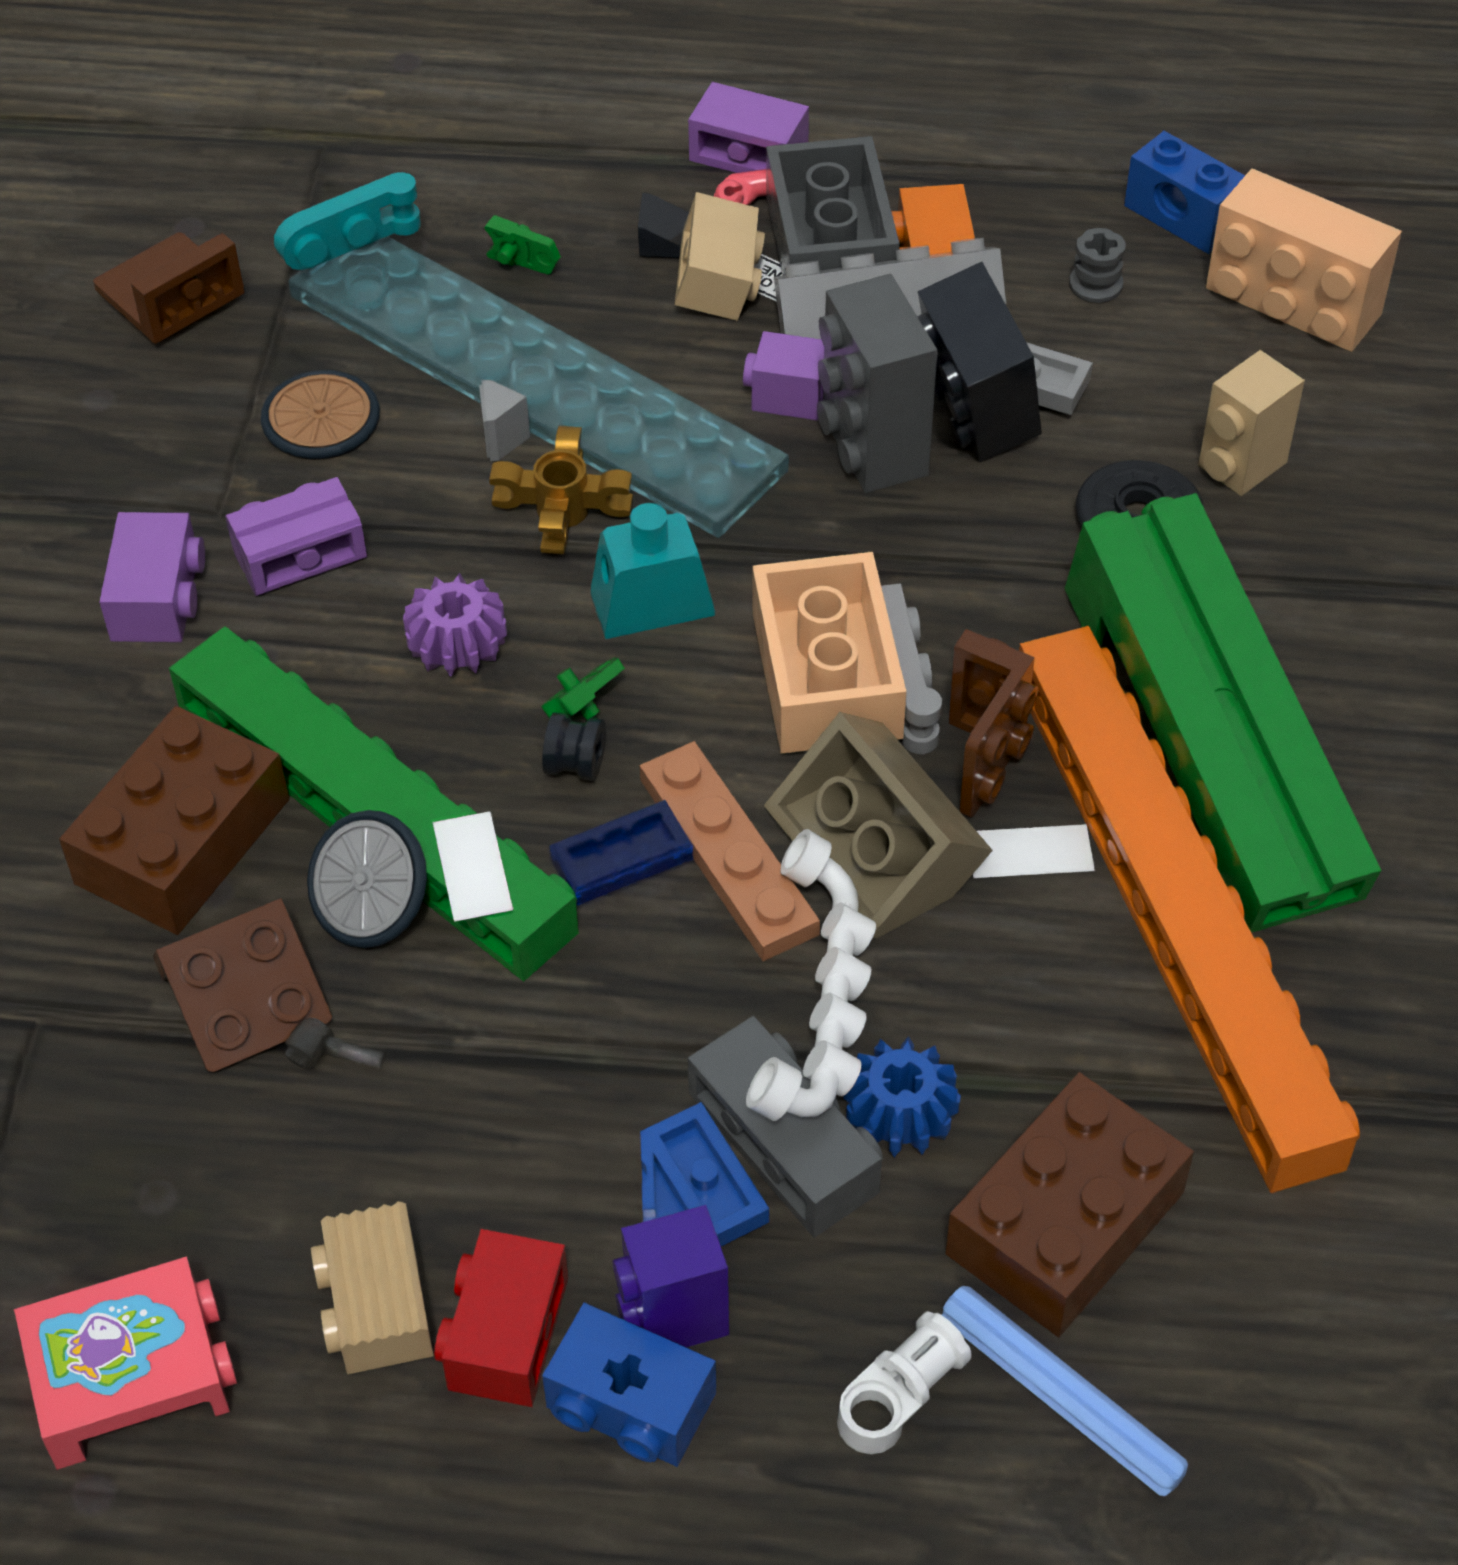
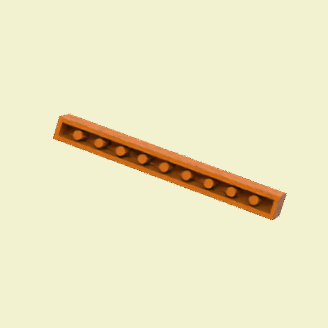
[1019,626,1360,1193]

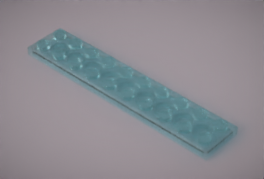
[288,236,789,538]

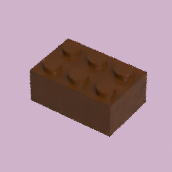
[59,705,290,936]
[945,1072,1194,1338]

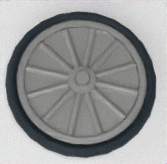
[307,810,427,948]

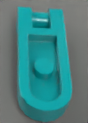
[274,172,421,270]

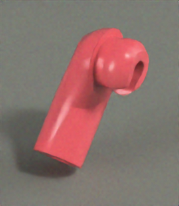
[714,169,766,205]

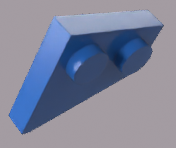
[640,1102,769,1246]

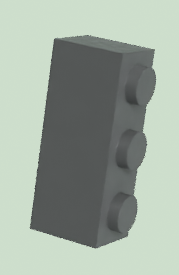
[687,1015,883,1238]

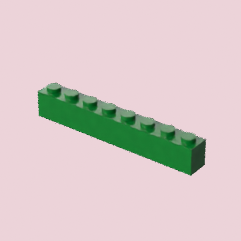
[169,626,579,982]

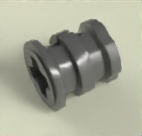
[1069,228,1126,303]

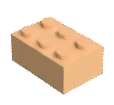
[1206,169,1402,352]
[752,552,906,754]

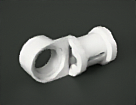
[837,1311,971,1454]

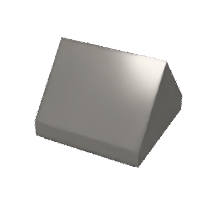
[479,380,530,461]

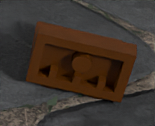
[93,232,245,344]
[153,898,332,1073]

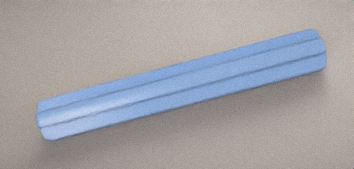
[942,1286,1188,1496]

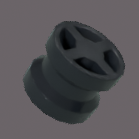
[542,712,606,781]

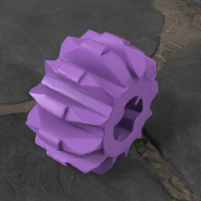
[403,573,507,677]

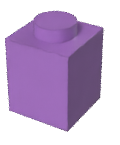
[743,331,824,420]

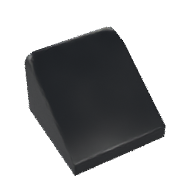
[638,193,689,258]

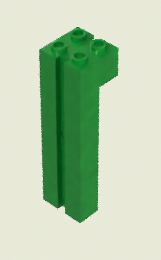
[1065,493,1382,933]

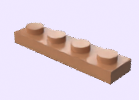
[639,741,820,961]

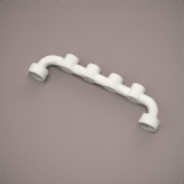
[746,829,876,1121]

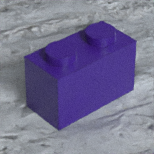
[612,1205,729,1348]

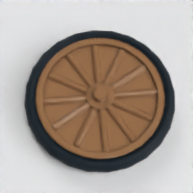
[260,370,380,459]

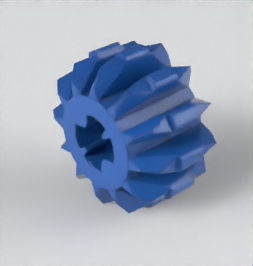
[843,1036,961,1158]

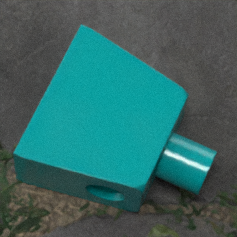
[591,503,715,639]

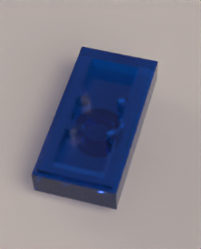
[549,800,693,906]

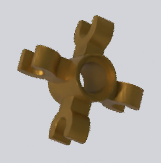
[489,425,633,554]

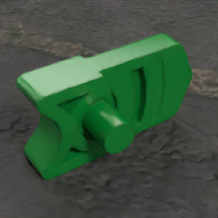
[484,215,561,275]
[541,657,625,720]

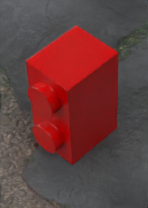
[434,1229,569,1408]

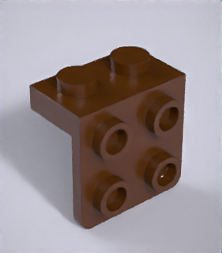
[949,629,1038,818]

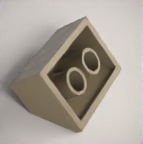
[764,712,993,938]

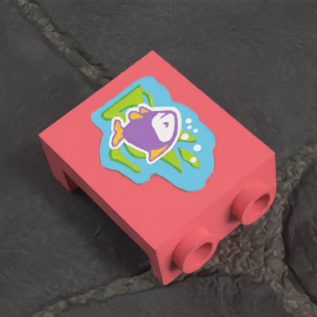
[14,1256,237,1470]

